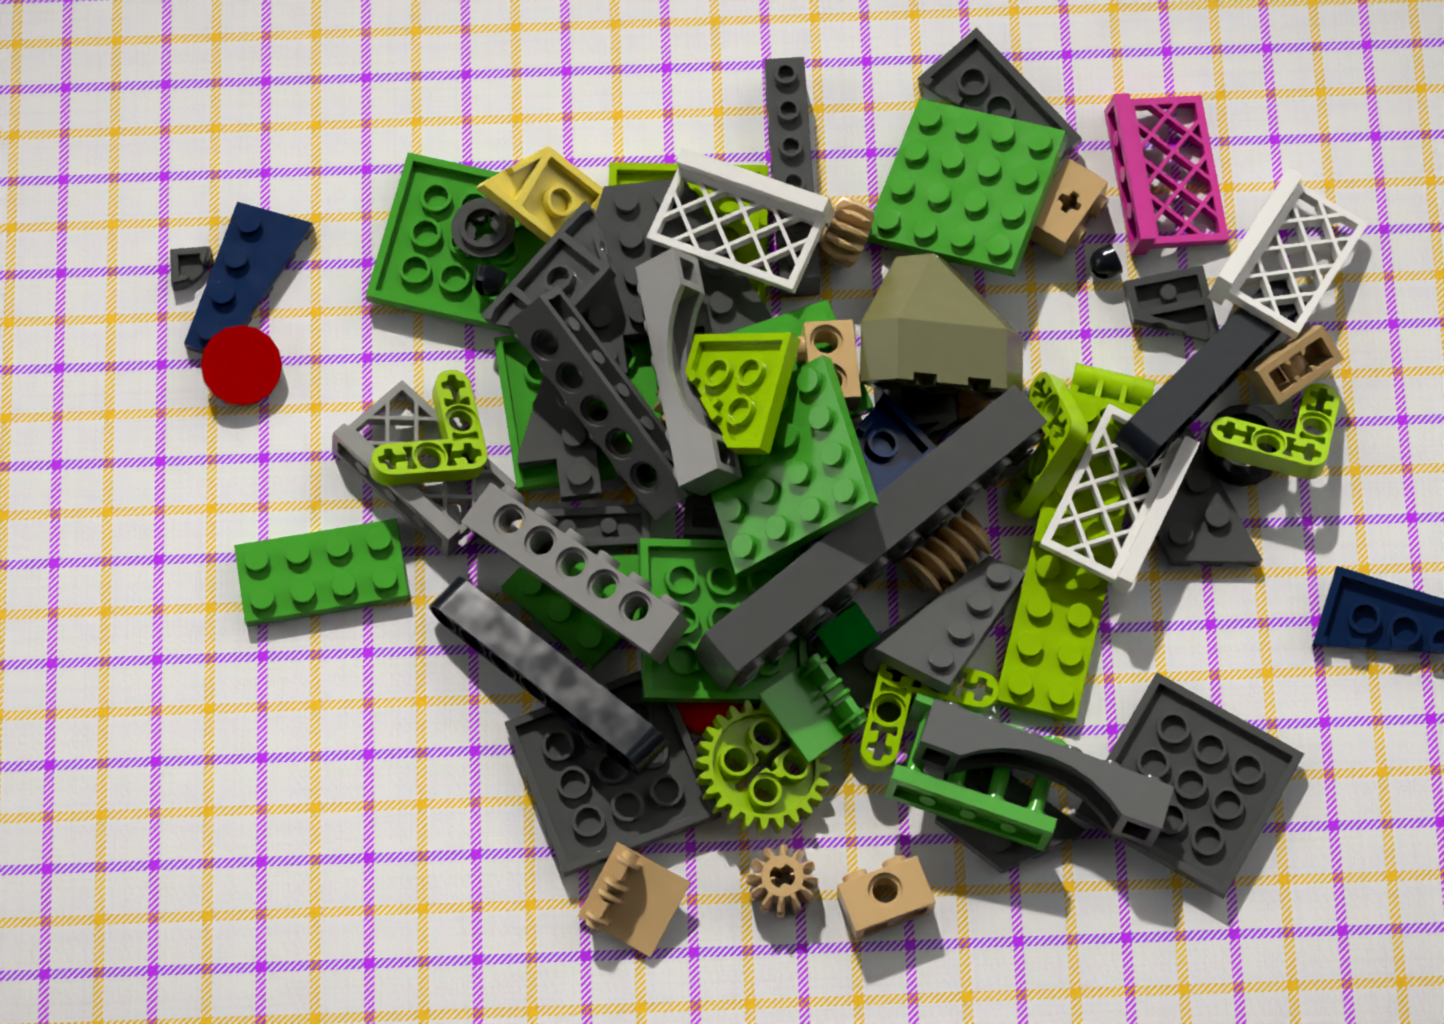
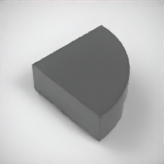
[170,246,212,291]

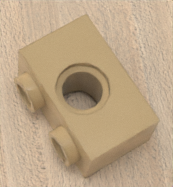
[837,855,936,941]

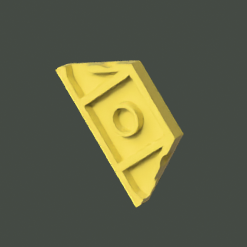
[476,145,603,243]

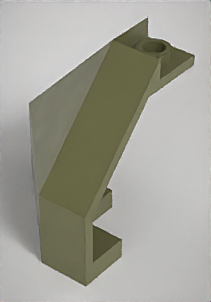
[860,253,1023,400]

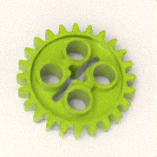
[694,700,831,835]

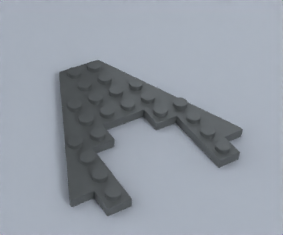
[517,179,772,503]

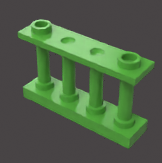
[883,693,1075,851]

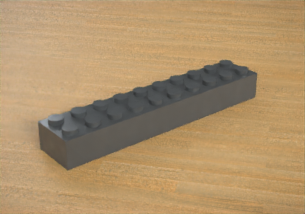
[693,385,1047,692]

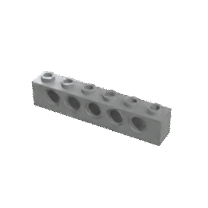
[461,482,691,665]

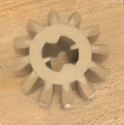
[818,197,874,268]
[746,844,819,918]

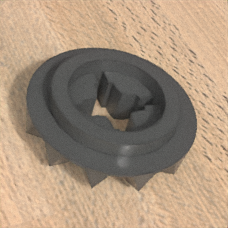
[451,198,516,261]

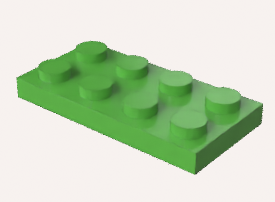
[234,518,410,627]

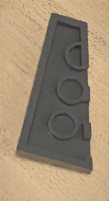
[917,27,1082,161]
[873,555,1025,695]

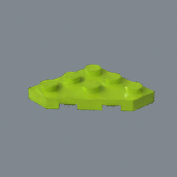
[685,332,801,454]

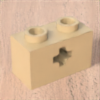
[1030,157,1109,258]
[1243,325,1344,405]

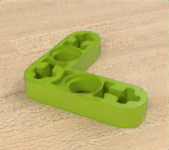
[369,370,488,486]
[1006,372,1088,519]
[1207,383,1340,479]
[860,663,999,772]

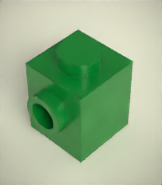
[812,600,880,666]

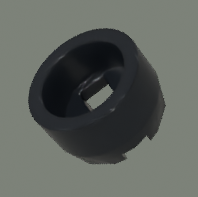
[1090,244,1123,279]
[473,264,508,297]

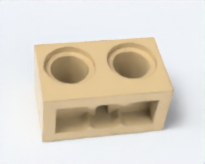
[795,319,861,411]

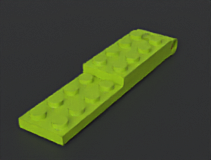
[996,363,1156,723]

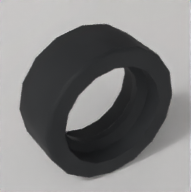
[1203,404,1281,487]

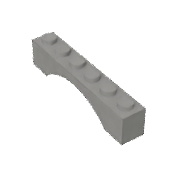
[635,248,742,496]

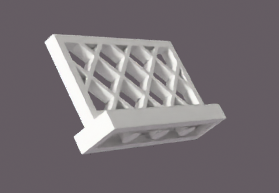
[646,147,835,294]
[1208,167,1369,339]
[1038,404,1200,595]

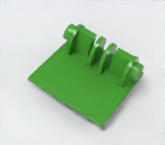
[758,653,867,763]

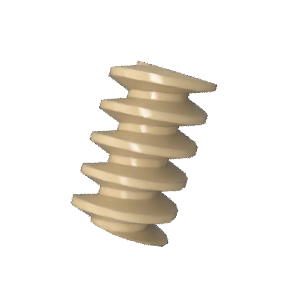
[900,509,993,595]

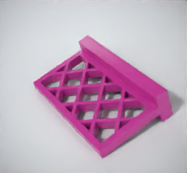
[1104,93,1229,256]

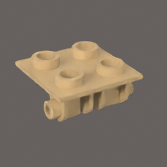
[577,842,691,957]

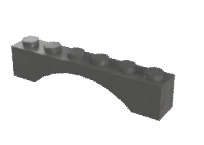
[912,699,1175,847]

